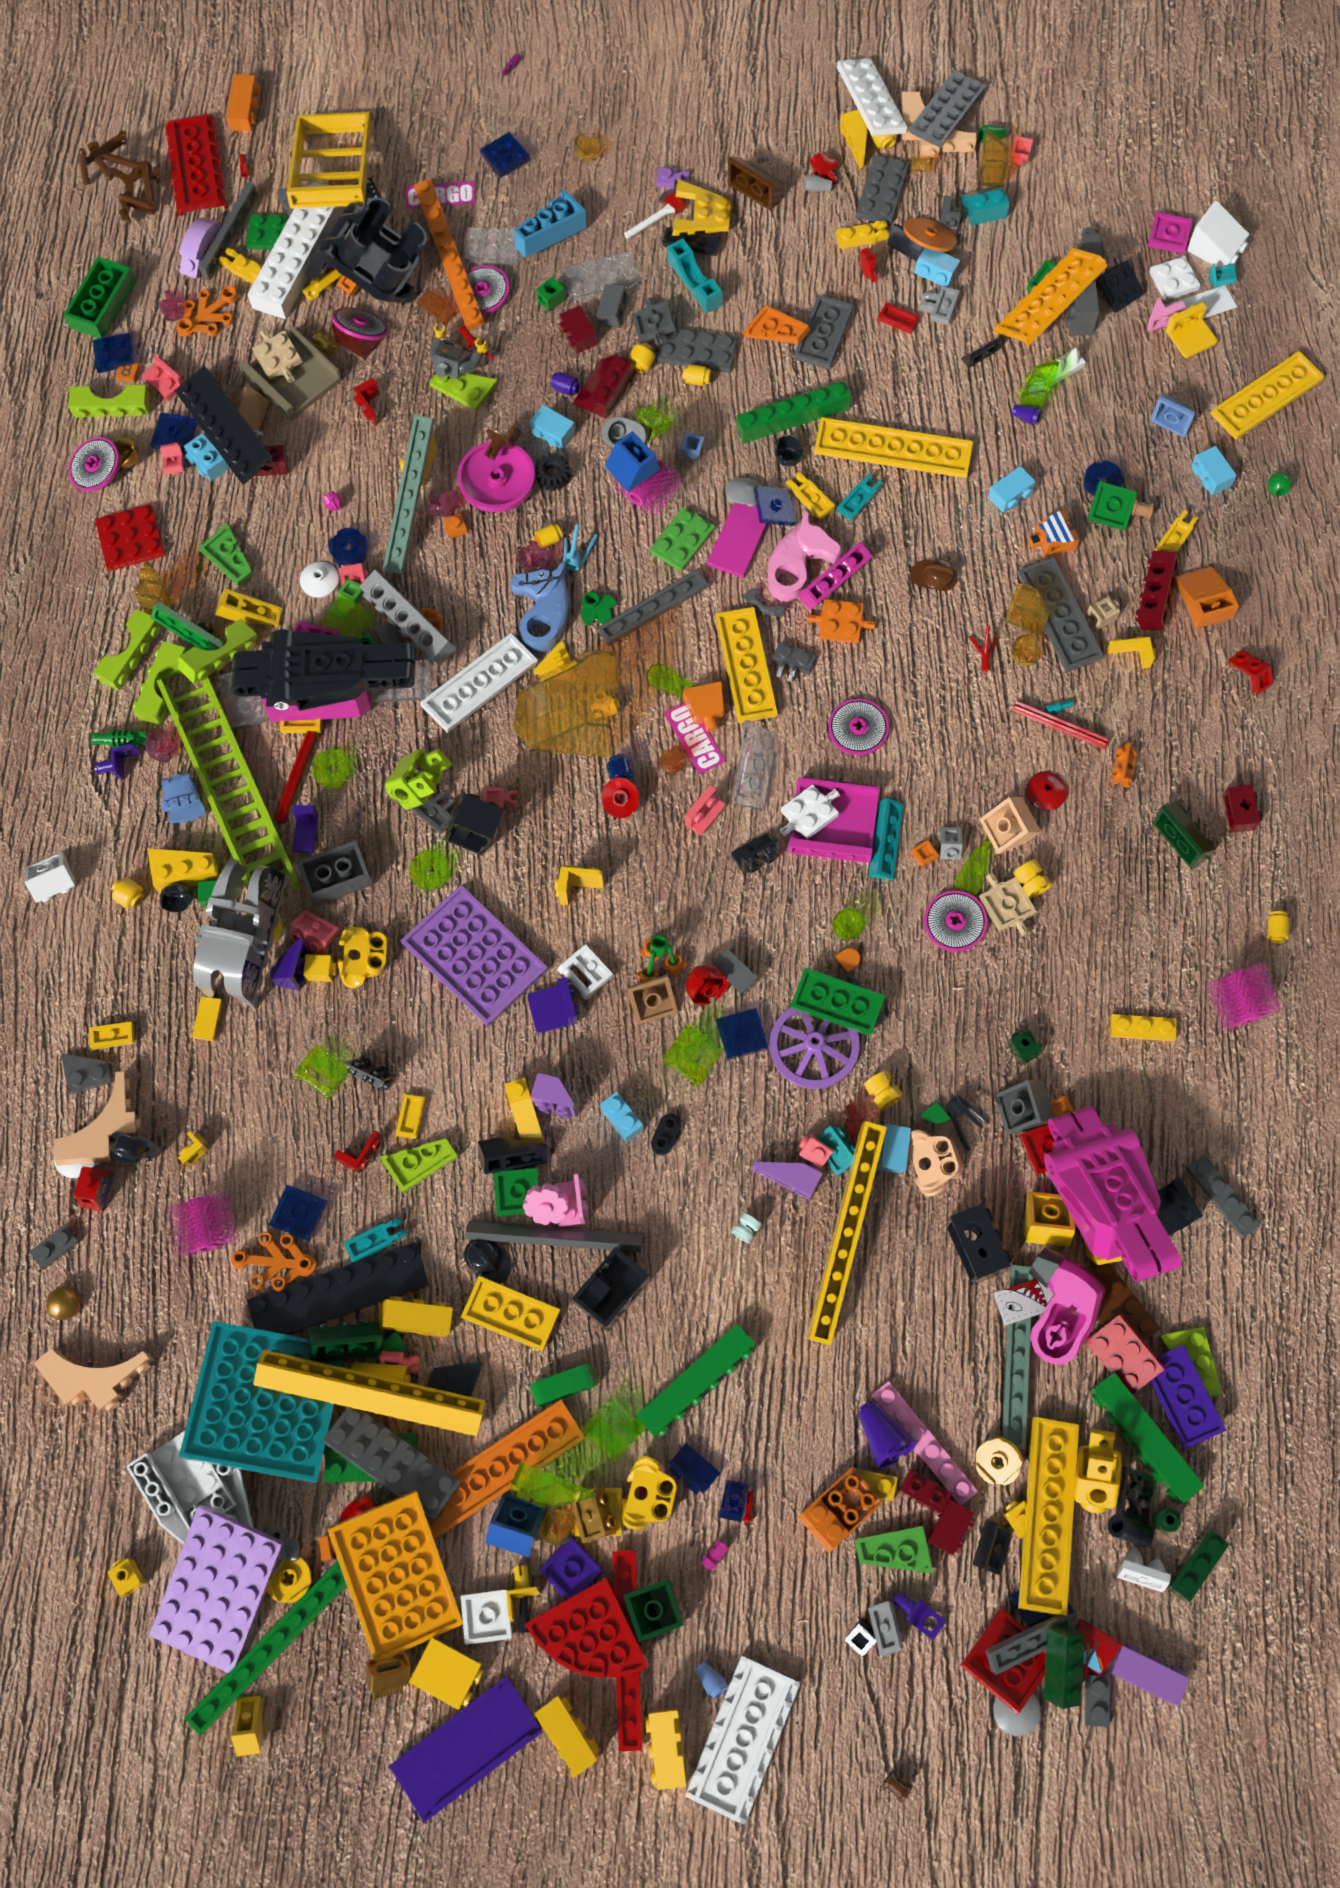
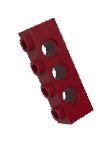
[1135,551,1179,631]

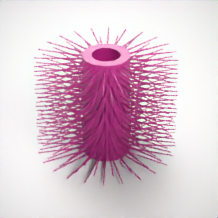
[613,448,683,518]
[1206,963,1283,1030]
[167,1192,240,1256]

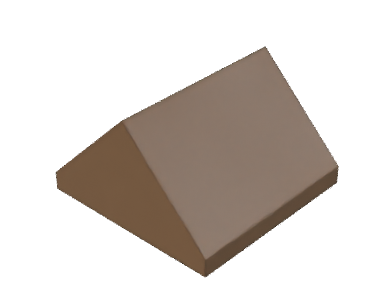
[231,386,271,432]
[627,975,678,1025]

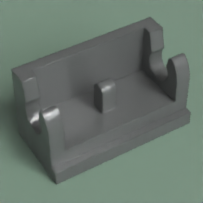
[596,284,629,328]
[712,948,760,995]

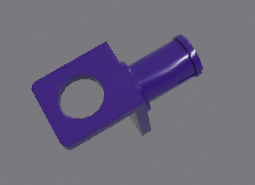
[95,744,141,780]
[893,1591,946,1640]

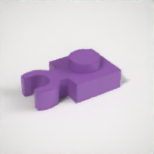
[656,167,689,188]

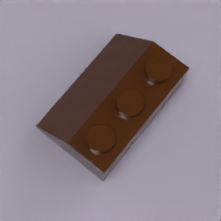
[727,157,785,211]

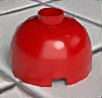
[686,964,729,1006]

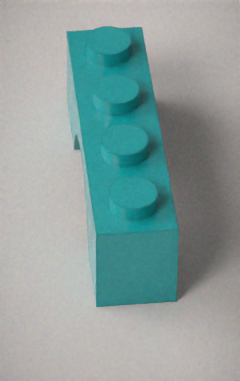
[667,238,722,314]

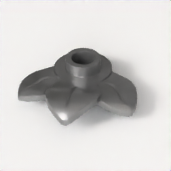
[268,1527,300,1574]

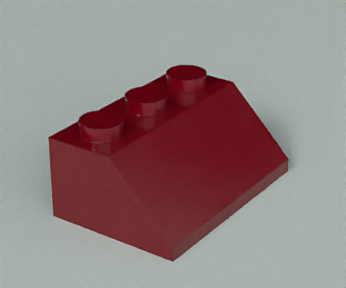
[573,355,634,419]

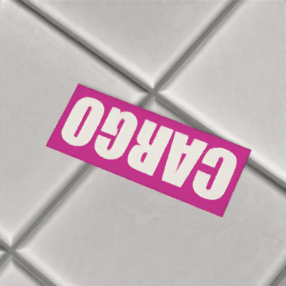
[405,181,475,209]
[664,703,726,774]

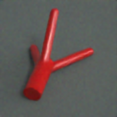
[459,326,494,360]
[969,625,998,672]

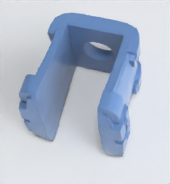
[161,773,206,824]

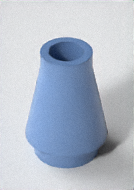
[695,1661,728,1699]

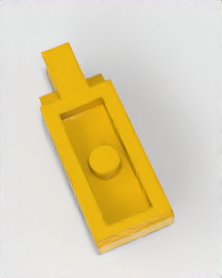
[302,267,342,301]

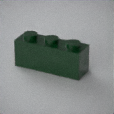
[1167,1529,1230,1602]
[1043,1624,1085,1709]

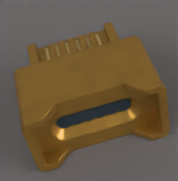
[365,1651,411,1701]

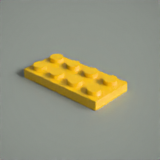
[461,1276,561,1352]

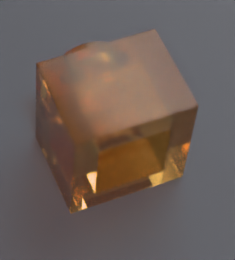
[660,746,686,778]

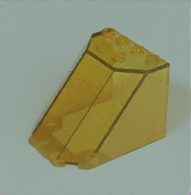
[513,650,620,758]

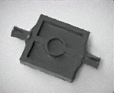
[632,298,676,345]

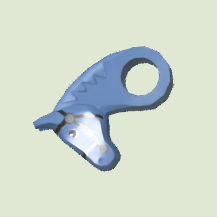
[510,562,569,653]

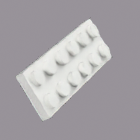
[837,58,907,136]
[421,633,538,733]

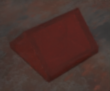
[331,322,382,360]

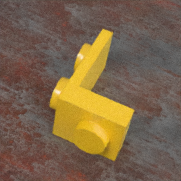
[1107,636,1156,669]

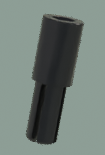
[519,1598,529,1633]

